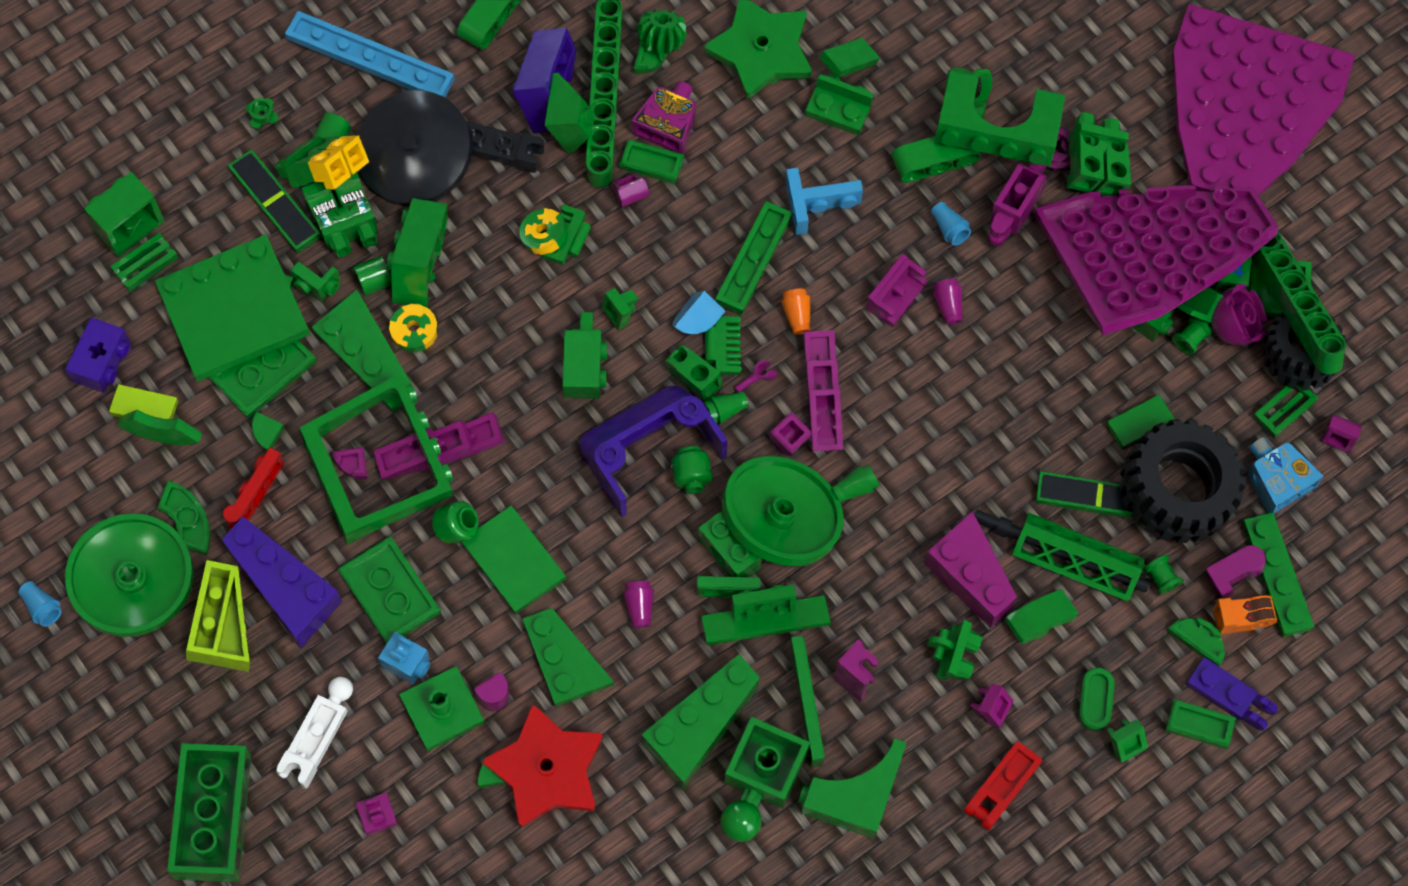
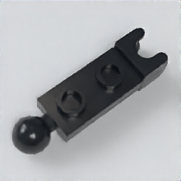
[467,121,545,173]

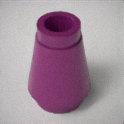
[932,279,963,325]
[623,581,654,628]

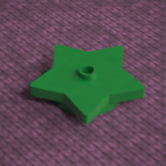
[705,0,812,99]

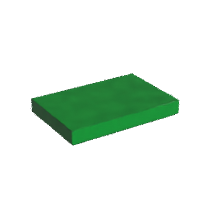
[209,340,317,419]
[461,505,566,615]
[338,536,441,644]

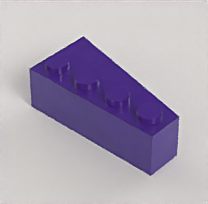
[222,517,342,649]

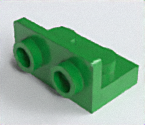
[805,74,874,136]

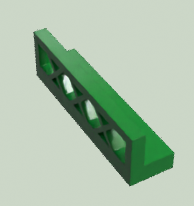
[1012,513,1145,602]

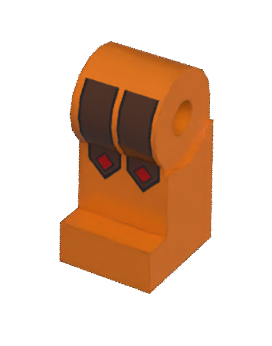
[1213,595,1277,635]

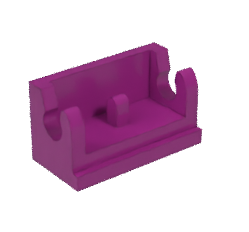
[866,253,928,327]
[834,639,878,702]

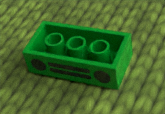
[167,743,252,882]

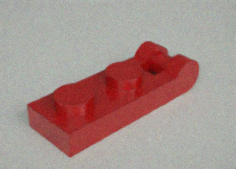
[223,448,285,530]
[963,740,1043,831]

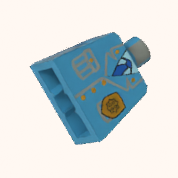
[1248,437,1324,514]

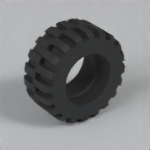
[1119,419,1246,543]

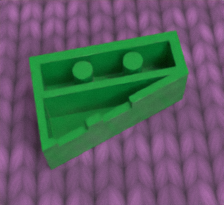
[387,198,448,308]

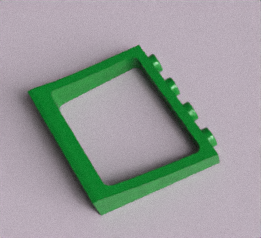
[300,374,453,545]

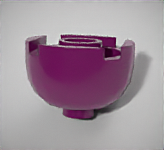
[1209,284,1267,346]

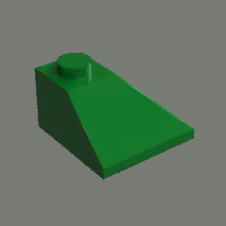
[545,73,594,153]

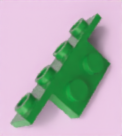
[701,585,831,646]

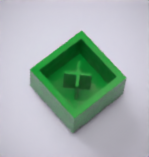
[84,172,164,258]

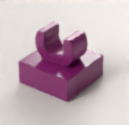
[971,683,1014,728]
[356,792,398,836]

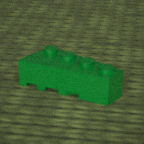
[642,654,760,792]

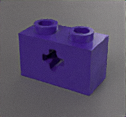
[65,317,131,393]

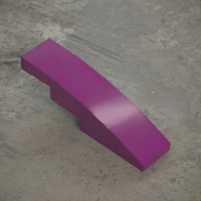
[803,330,843,452]
[374,412,505,480]

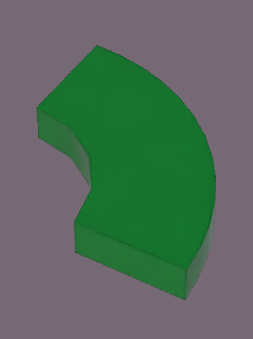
[117,410,202,445]
[158,480,211,556]

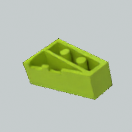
[186,560,250,672]

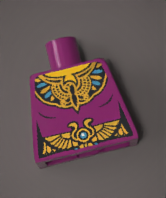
[632,81,696,154]

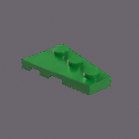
[523,608,615,707]

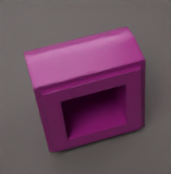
[610,173,649,208]
[769,412,813,456]
[1321,414,1362,453]
[474,672,510,711]

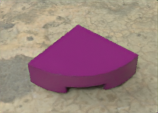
[333,447,368,480]

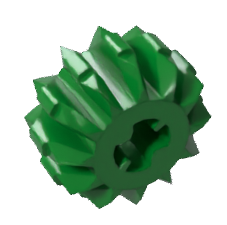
[637,9,687,54]

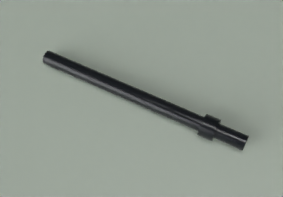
[975,509,1150,593]

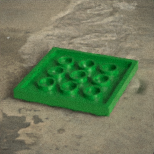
[155,234,311,382]

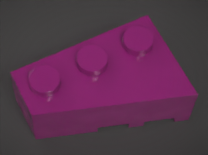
[925,511,1017,628]

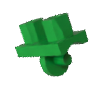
[927,620,983,681]

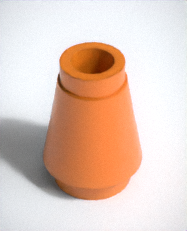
[781,288,811,335]

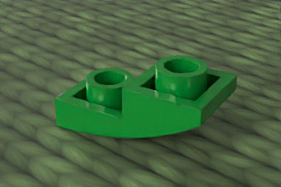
[1005,589,1079,645]

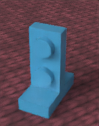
[785,168,863,235]

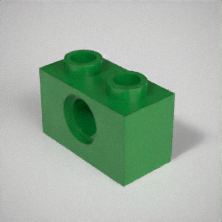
[698,511,762,577]

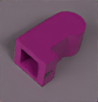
[1206,545,1266,599]

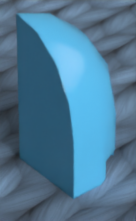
[672,291,725,334]

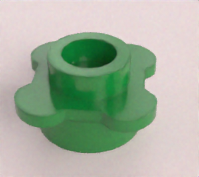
[245,98,278,129]

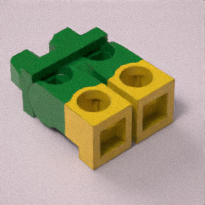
[276,135,369,189]

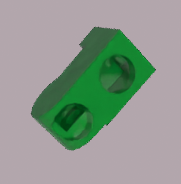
[663,345,723,402]

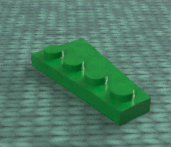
[311,289,415,413]

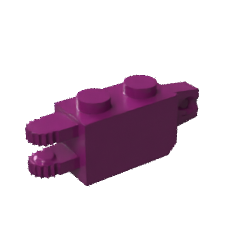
[988,163,1047,247]

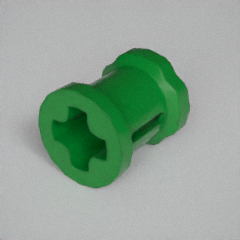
[1172,316,1213,356]
[1143,555,1184,596]

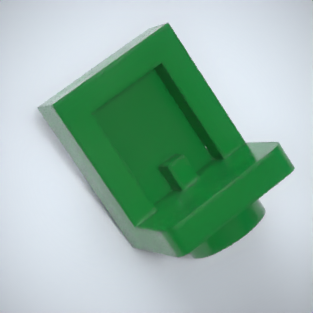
[291,261,341,303]

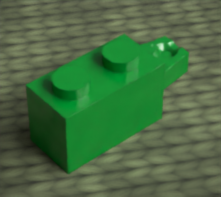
[563,312,607,399]

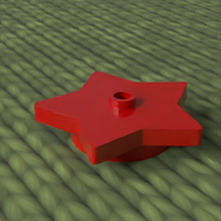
[483,706,603,827]

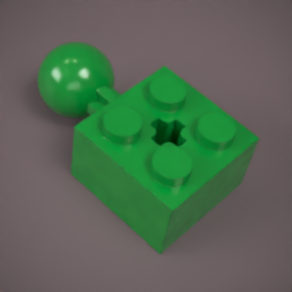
[720,716,810,842]

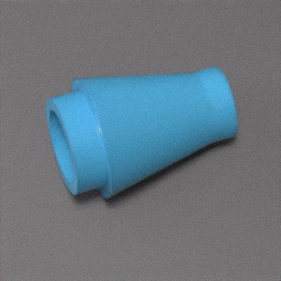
[931,202,971,246]
[18,581,62,627]

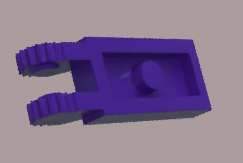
[1186,657,1278,731]

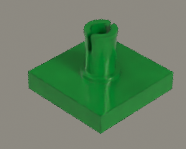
[399,666,485,752]

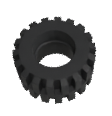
[1263,312,1346,390]

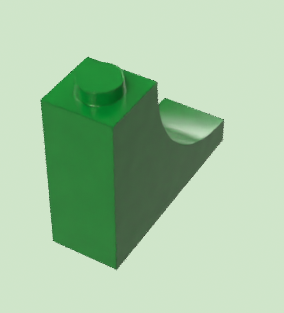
[798,739,907,839]

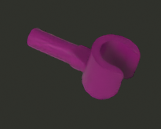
[735,361,777,392]

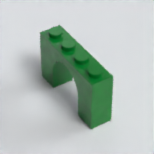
[934,70,1065,167]

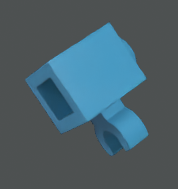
[378,632,431,685]

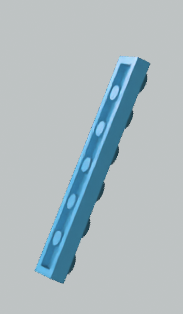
[285,11,455,98]

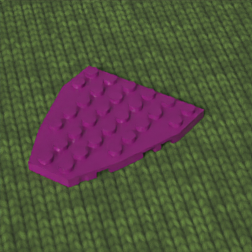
[1172,4,1355,195]
[1035,185,1278,335]

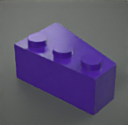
[513,28,576,133]

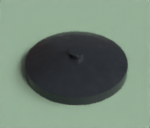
[358,90,473,207]

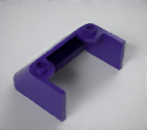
[580,386,727,517]

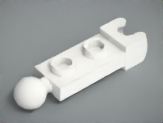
[276,677,353,789]

